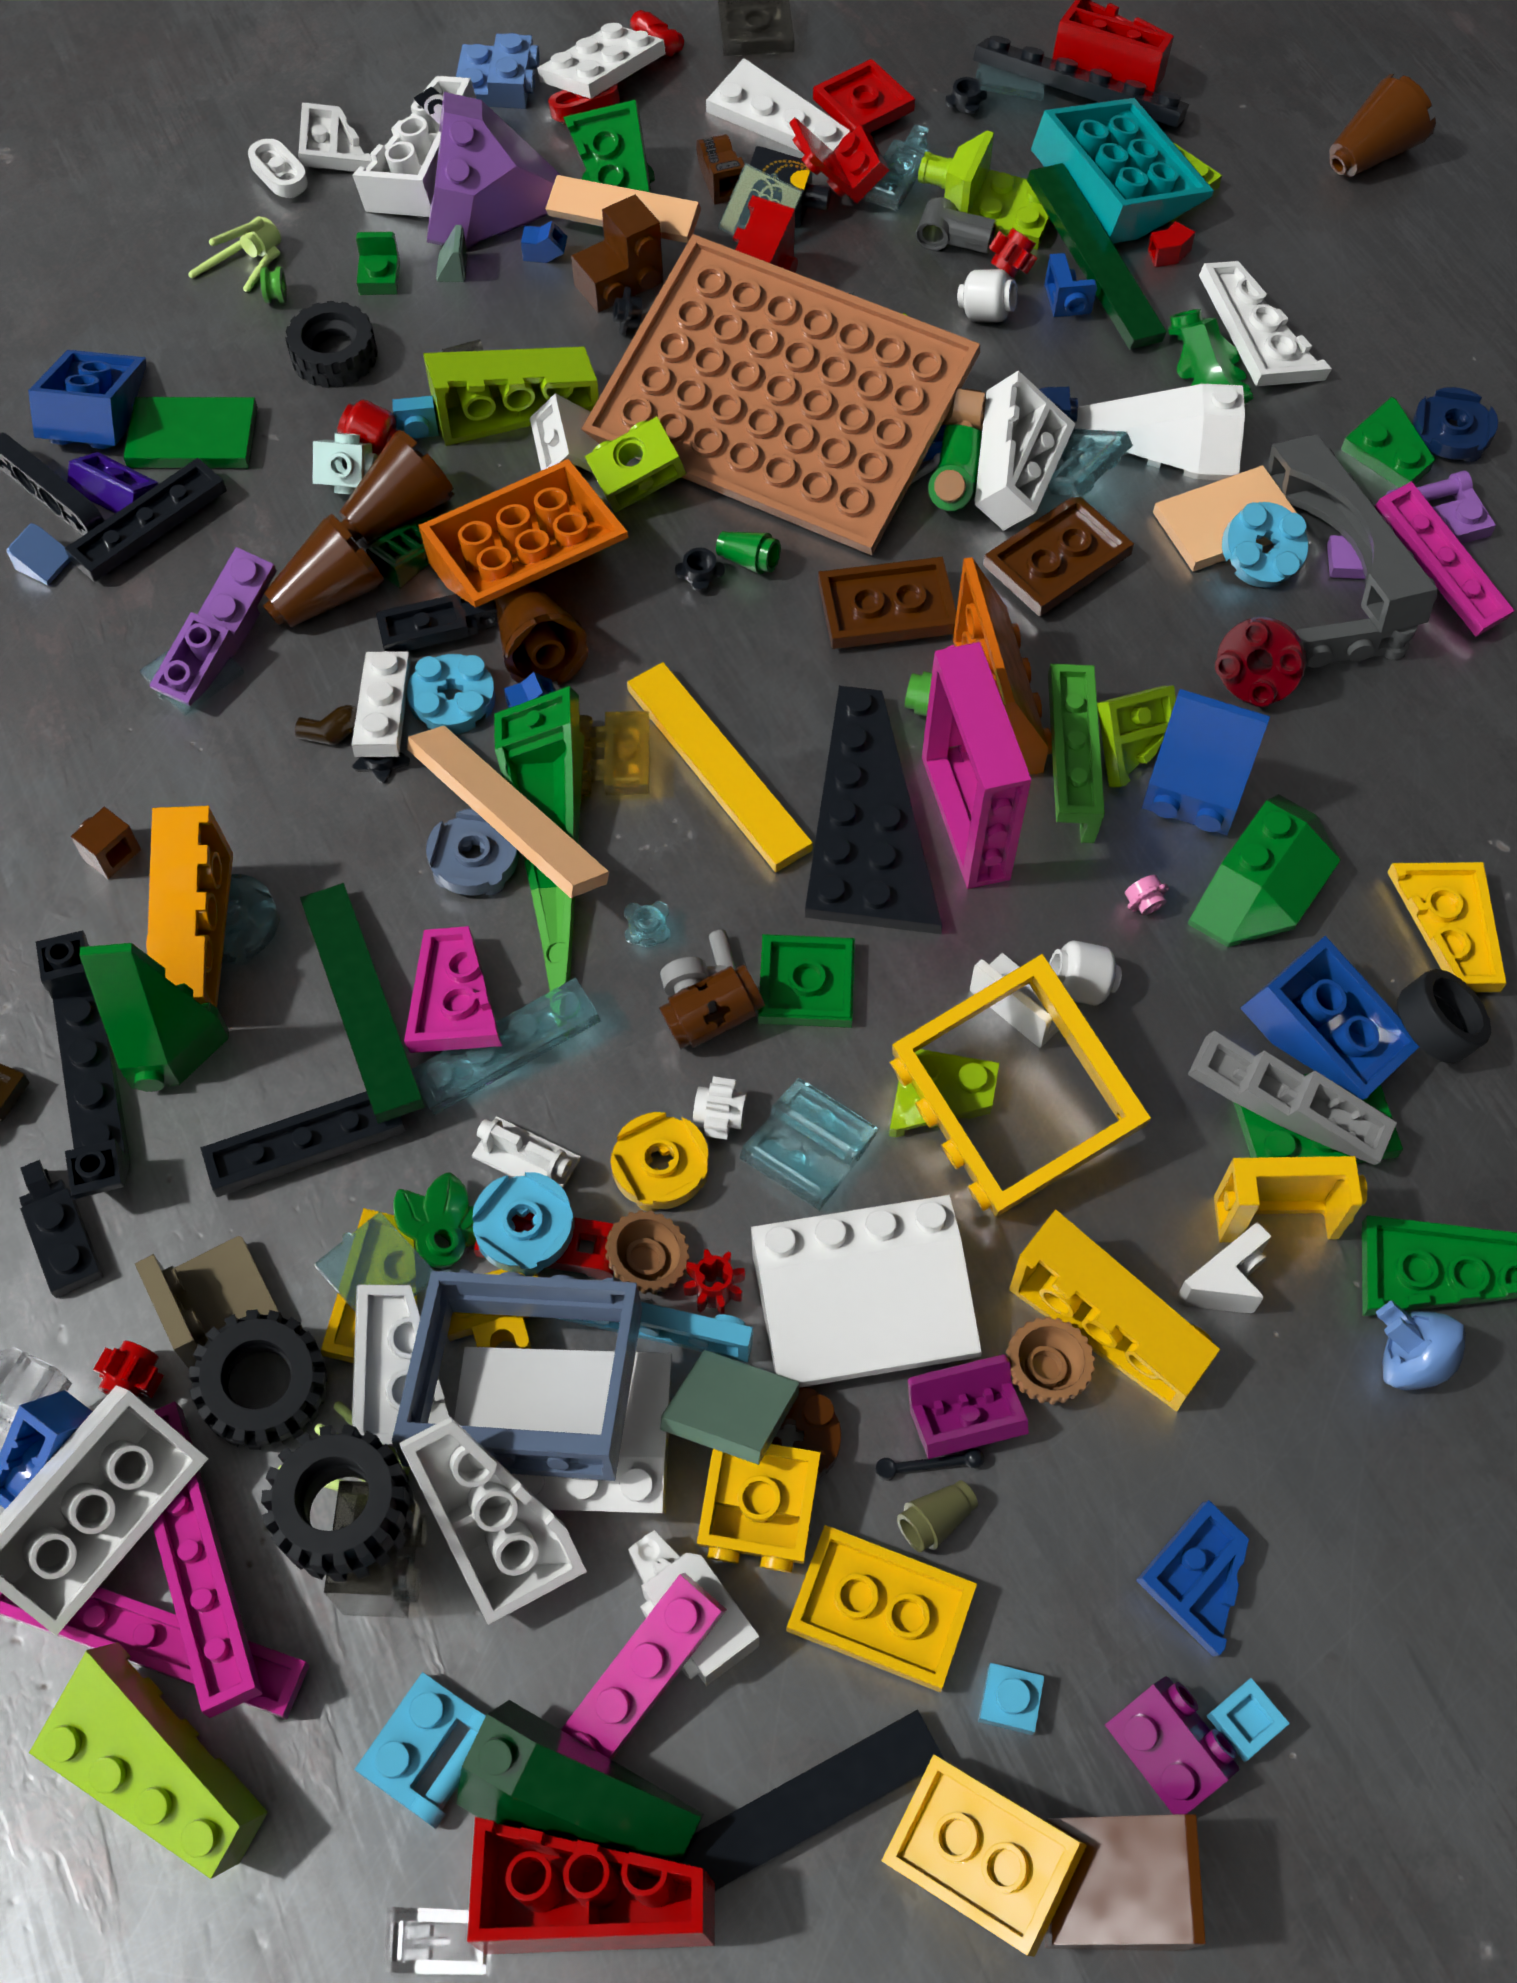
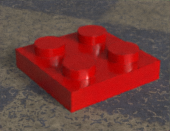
[813,58,915,133]

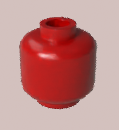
[337,399,398,457]

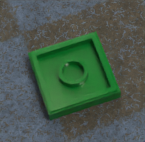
[758,934,855,1028]

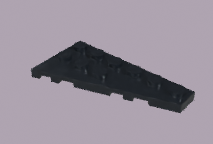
[805,685,942,934]

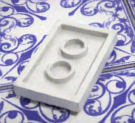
[537,23,666,99]

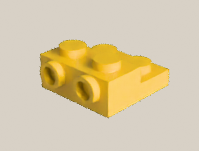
[697,1444,821,1573]

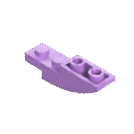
[149,547,277,706]

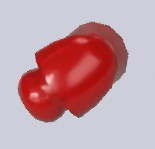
[630,10,685,57]

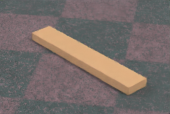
[407,726,609,898]

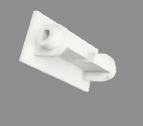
[472,1116,581,1188]

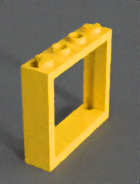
[889,954,1151,1218]

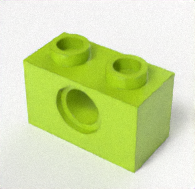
[584,416,687,513]

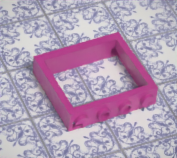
[922,642,1032,889]

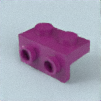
[907,1354,1029,1459]
[1105,1676,1240,1815]

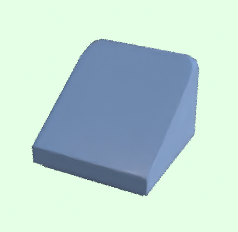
[7,523,71,586]

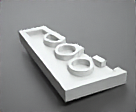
[706,58,850,152]
[1199,261,1332,387]

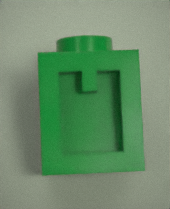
[356,232,400,295]

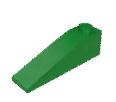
[80,943,229,1092]

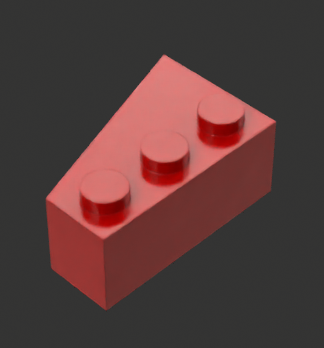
[1052,0,1174,92]
[733,195,798,273]

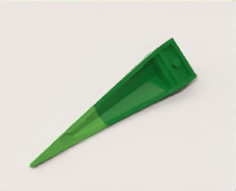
[494,686,585,1033]

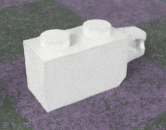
[628,1530,759,1687]

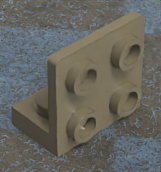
[134,1236,279,1369]

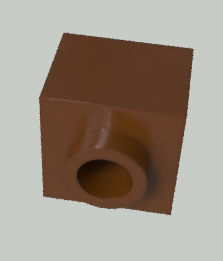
[71,806,141,879]

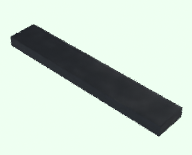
[681,1709,944,1893]

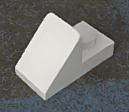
[1176,1222,1272,1314]

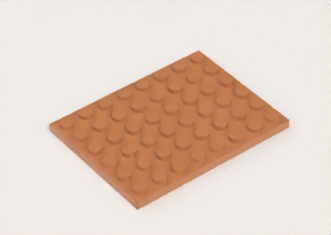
[581,234,980,556]

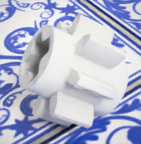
[693,1076,747,1140]

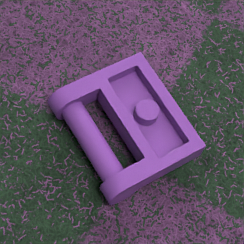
[1386,470,1496,544]

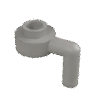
[660,930,737,996]

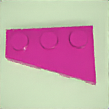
[404,926,502,1053]

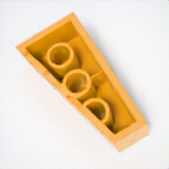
[146,806,233,1007]

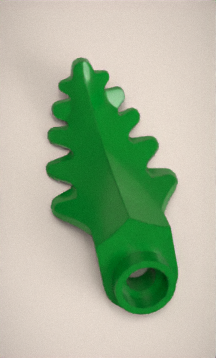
[1168,309,1254,404]

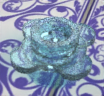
[624,901,671,947]

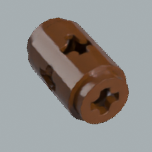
[659,964,765,1050]

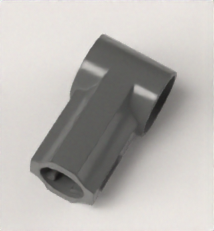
[915,197,997,254]

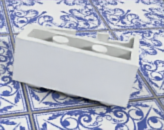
[974,370,1075,531]

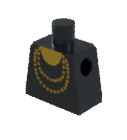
[740,146,831,228]

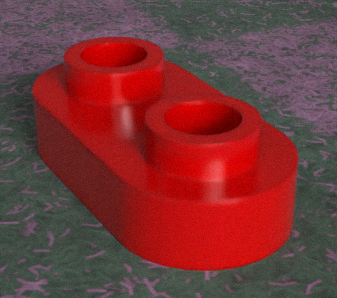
[548,83,620,125]

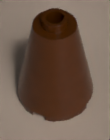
[1329,74,1436,177]
[339,430,455,545]
[262,514,384,628]
[495,582,589,685]

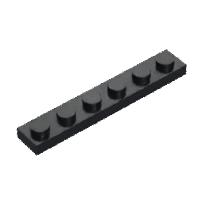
[973,36,1189,127]

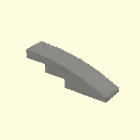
[1188,1030,1397,1165]

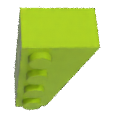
[29,1642,268,1879]

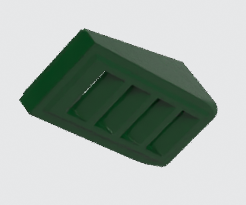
[366,513,435,589]

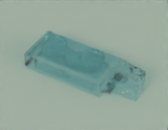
[864,124,930,211]

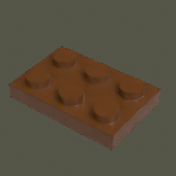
[983,493,1134,617]
[818,556,956,649]

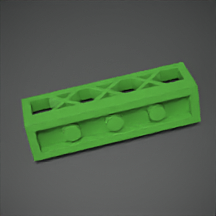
[1048,664,1105,843]

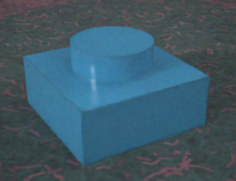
[392,395,439,439]

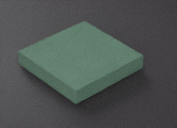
[660,1350,800,1465]

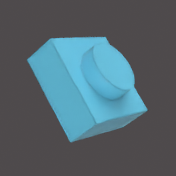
[978,1663,1044,1735]
[1207,1678,1290,1762]

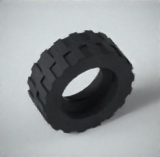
[285,301,378,388]

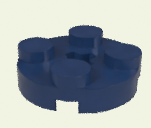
[1412,387,1498,462]

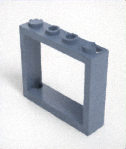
[392,1269,642,1481]

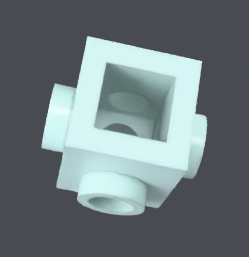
[313,433,377,494]

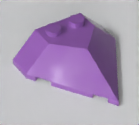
[426,92,562,249]

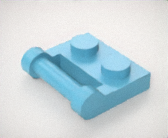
[354,1672,486,1829]

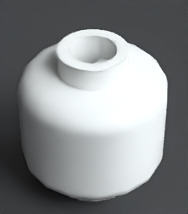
[957,269,1017,323]
[1049,940,1122,1006]

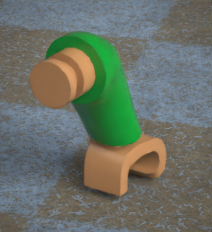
[928,388,986,511]

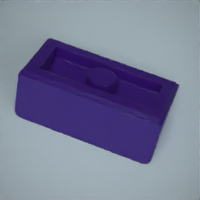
[67,452,159,513]

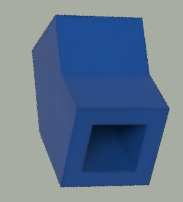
[521,221,568,263]
[504,672,556,708]

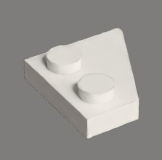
[298,102,372,172]

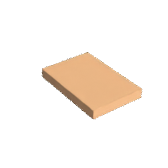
[1153,465,1297,572]

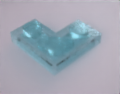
[1048,429,1133,497]

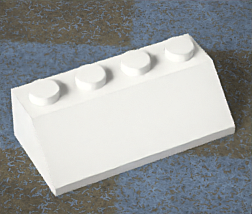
[0,1385,209,1636]

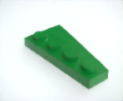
[563,100,651,193]
[1362,1215,1517,1316]

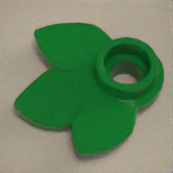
[393,1172,476,1268]

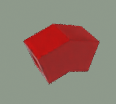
[1148,221,1195,267]

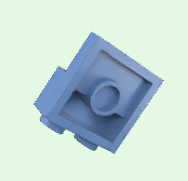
[456,33,540,109]

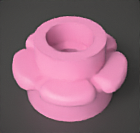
[1125,875,1169,915]

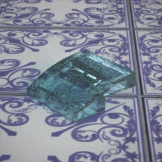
[739,1078,878,1211]

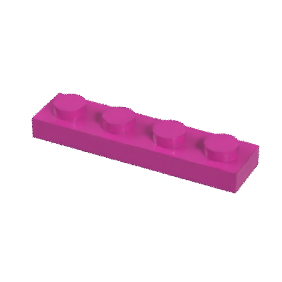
[1374,481,1515,637]
[560,1573,727,1760]

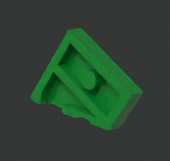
[1341,396,1435,488]

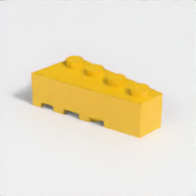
[1009,1209,1220,1412]

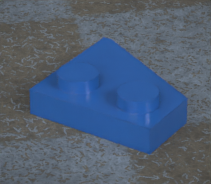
[1136,1500,1249,1656]

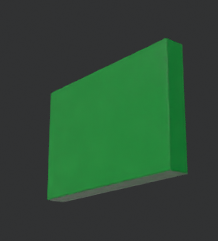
[124,397,258,468]

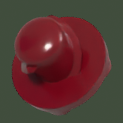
[1215,617,1306,707]

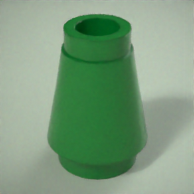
[716,531,781,575]

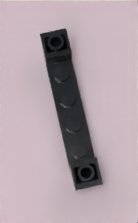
[35,930,130,1200]

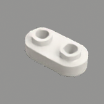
[248,139,308,198]

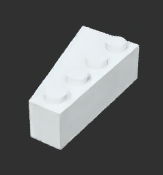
[352,76,476,217]

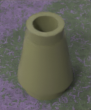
[897,1480,978,1552]

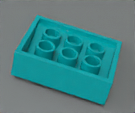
[1031,98,1214,243]

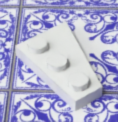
[352,1285,449,1444]

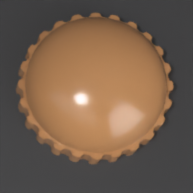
[605,1210,690,1294]
[1006,1317,1095,1405]

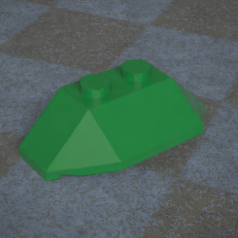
[1188,794,1341,947]

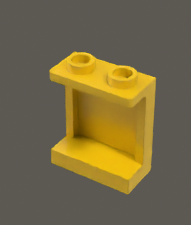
[1214,1156,1367,1243]

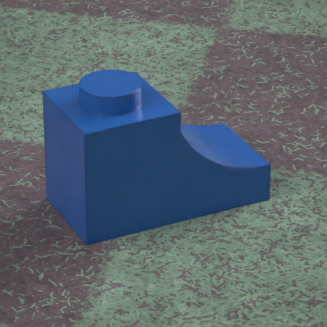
[0,1390,93,1509]

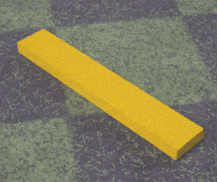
[627,662,813,873]

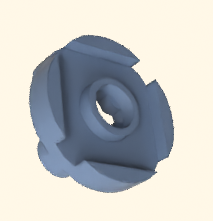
[426,809,519,895]

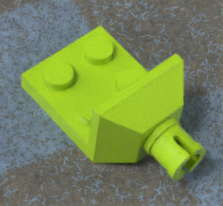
[918,131,1050,250]

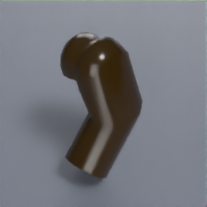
[295,705,357,745]

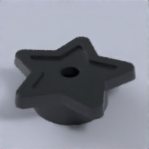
[352,752,410,783]

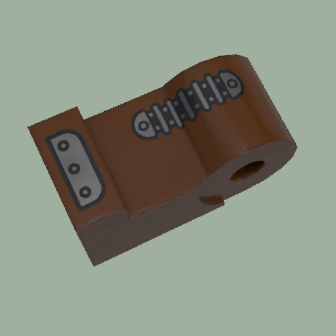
[696,134,745,205]

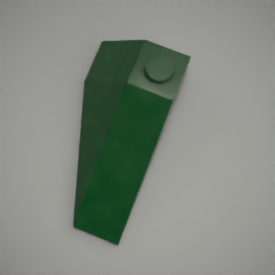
[457,1700,704,1863]

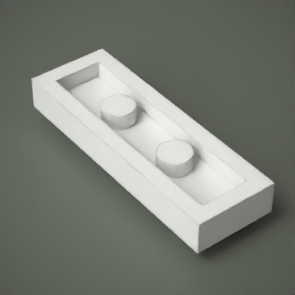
[352,651,411,757]

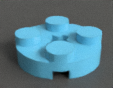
[1222,502,1308,588]
[407,654,496,734]
[472,1172,575,1276]

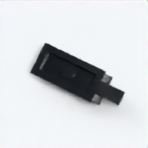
[376,594,498,652]
[19,1160,104,1298]

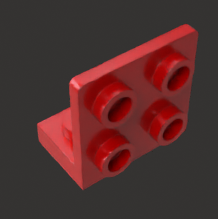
[789,117,890,203]

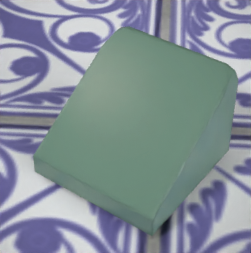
[436,225,468,282]

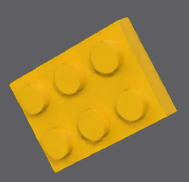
[786,1525,977,1693]
[882,1754,1087,1957]

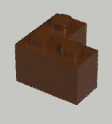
[571,194,663,313]

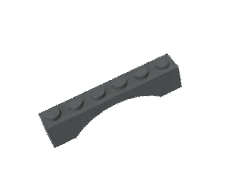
[1267,434,1438,634]

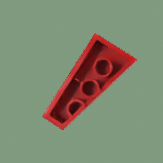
[467,1817,715,1955]

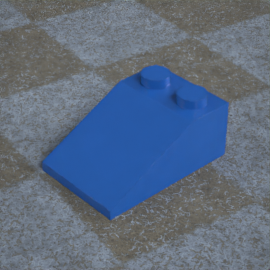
[28,350,146,449]
[1142,689,1270,836]
[1240,935,1419,1100]

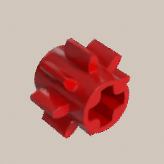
[989,227,1038,278]
[683,1249,745,1314]
[93,1340,164,1398]

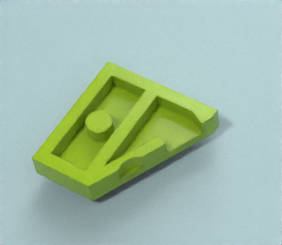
[889,1049,999,1138]

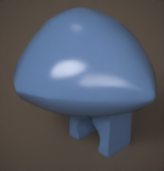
[1376,1300,1466,1390]

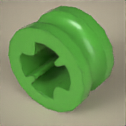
[260,266,287,303]

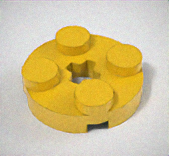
[610,1112,709,1212]

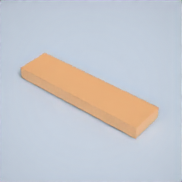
[545,175,701,243]

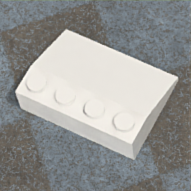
[751,1195,982,1388]
[454,1347,672,1514]

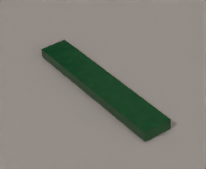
[1027,163,1167,350]
[300,883,425,1124]

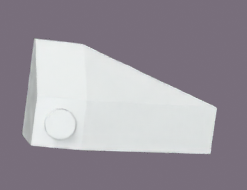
[1074,384,1245,480]
[399,1417,587,1625]

